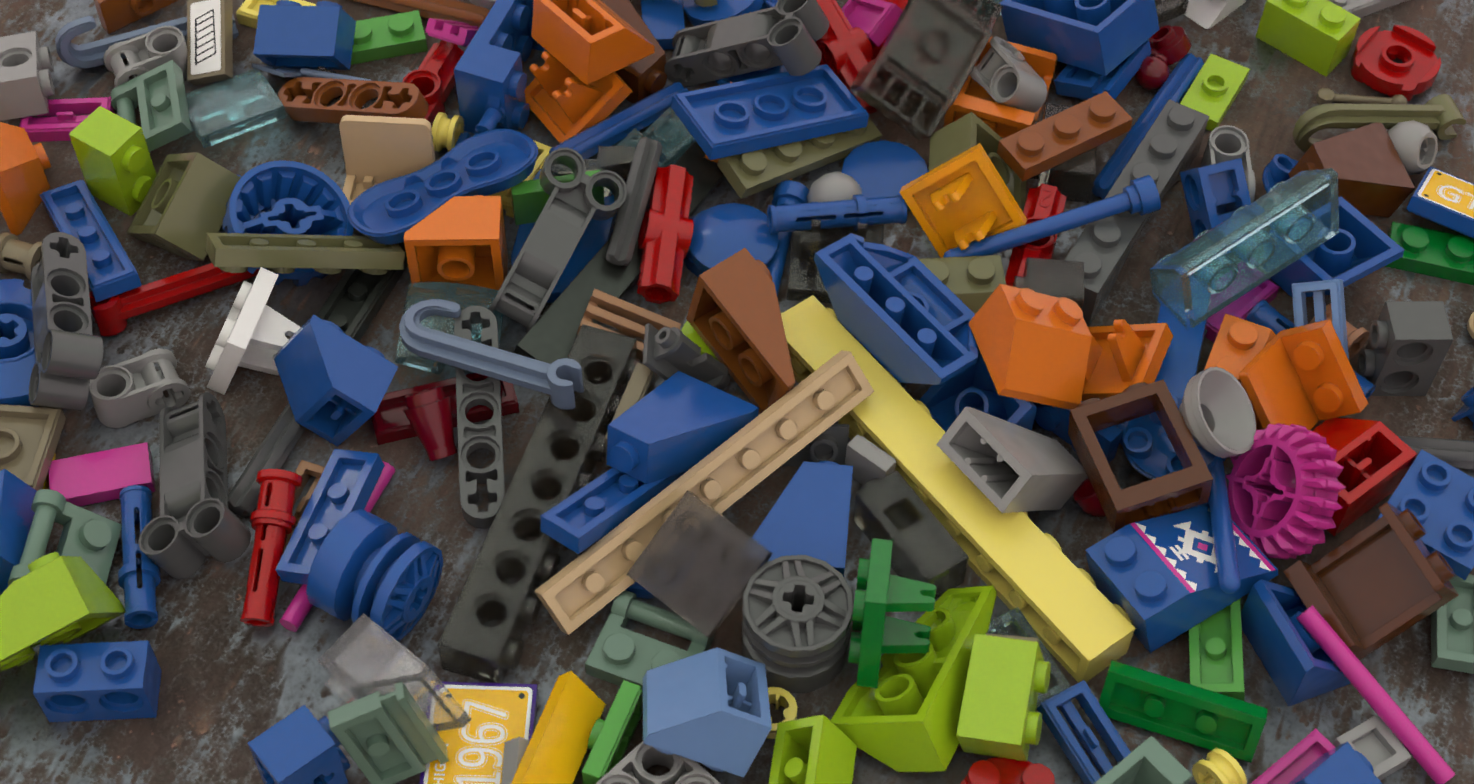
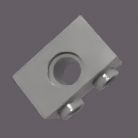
[0,31,55,121]

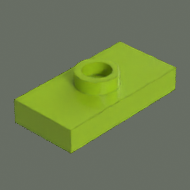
[1180,53,1250,131]

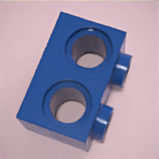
[1179,158,1261,260]
[33,640,162,723]

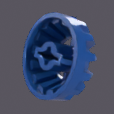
[222,160,354,286]

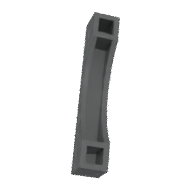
[1050,99,1209,327]

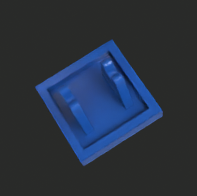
[1377,449,1474,580]

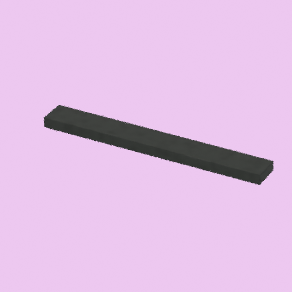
[514,140,725,364]

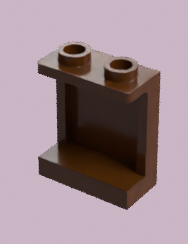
[1283,502,1459,660]

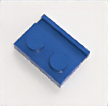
[1054,40,1152,100]

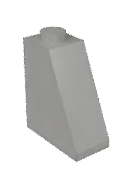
[936,407,1087,513]

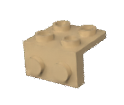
[339,115,435,205]

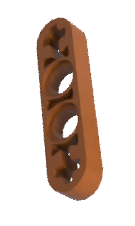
[277,77,429,124]

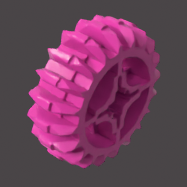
[1225,423,1346,560]

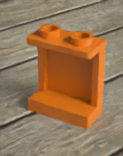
[943,34,1058,138]

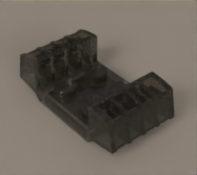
[849,0,1003,140]

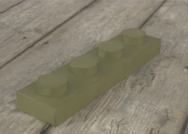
[717,118,882,199]
[205,233,405,275]

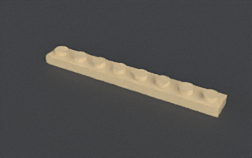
[534,350,874,635]

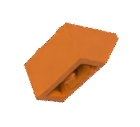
[531,0,655,85]

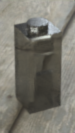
[853,471,969,599]

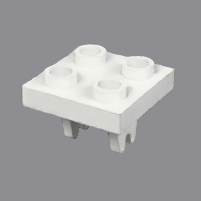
[205,267,301,395]

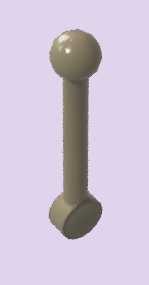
[1316,88,1407,105]

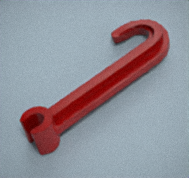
[89,263,260,337]

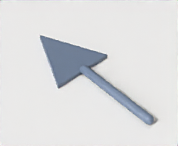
[252,63,372,81]

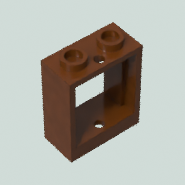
[1068,379,1213,532]

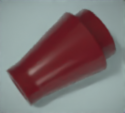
[403,386,457,461]

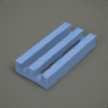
[1292,279,1349,360]

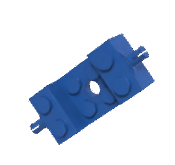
[454,0,547,134]

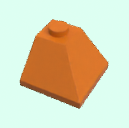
[0,122,51,236]

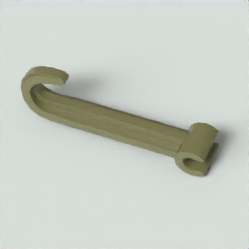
[1293,94,1467,152]

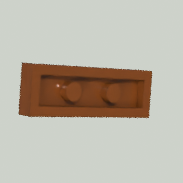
[997,91,1133,181]

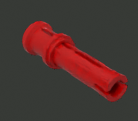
[240,469,303,627]

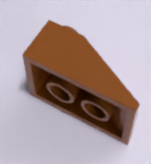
[686,248,795,414]

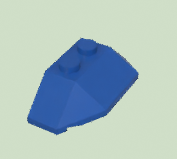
[814,233,978,385]

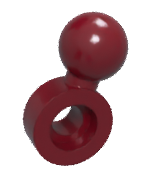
[1135,25,1191,90]

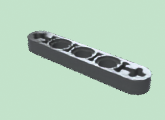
[454,305,506,529]

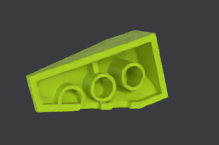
[0,552,125,672]
[831,585,997,773]

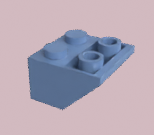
[642,647,772,778]

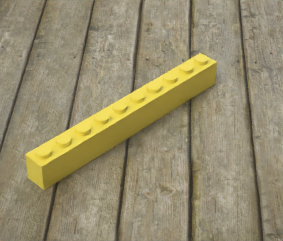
[781,295,1136,683]

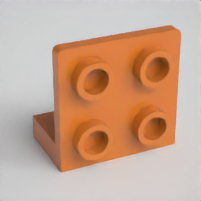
[1239,319,1369,430]

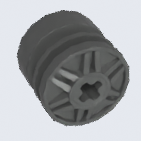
[741,555,853,694]

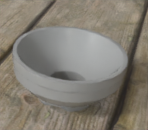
[1179,367,1256,458]

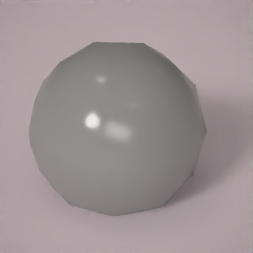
[1387,120,1438,175]
[807,171,862,203]

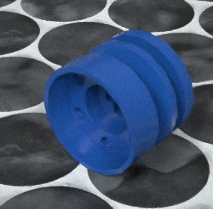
[306,509,443,645]

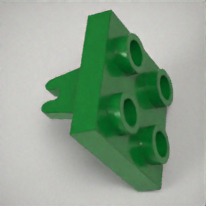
[848,538,936,688]

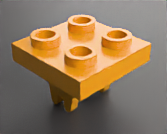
[899,143,1027,258]

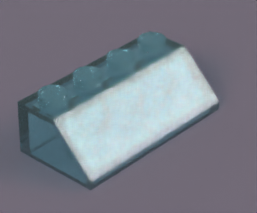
[1149,168,1339,331]

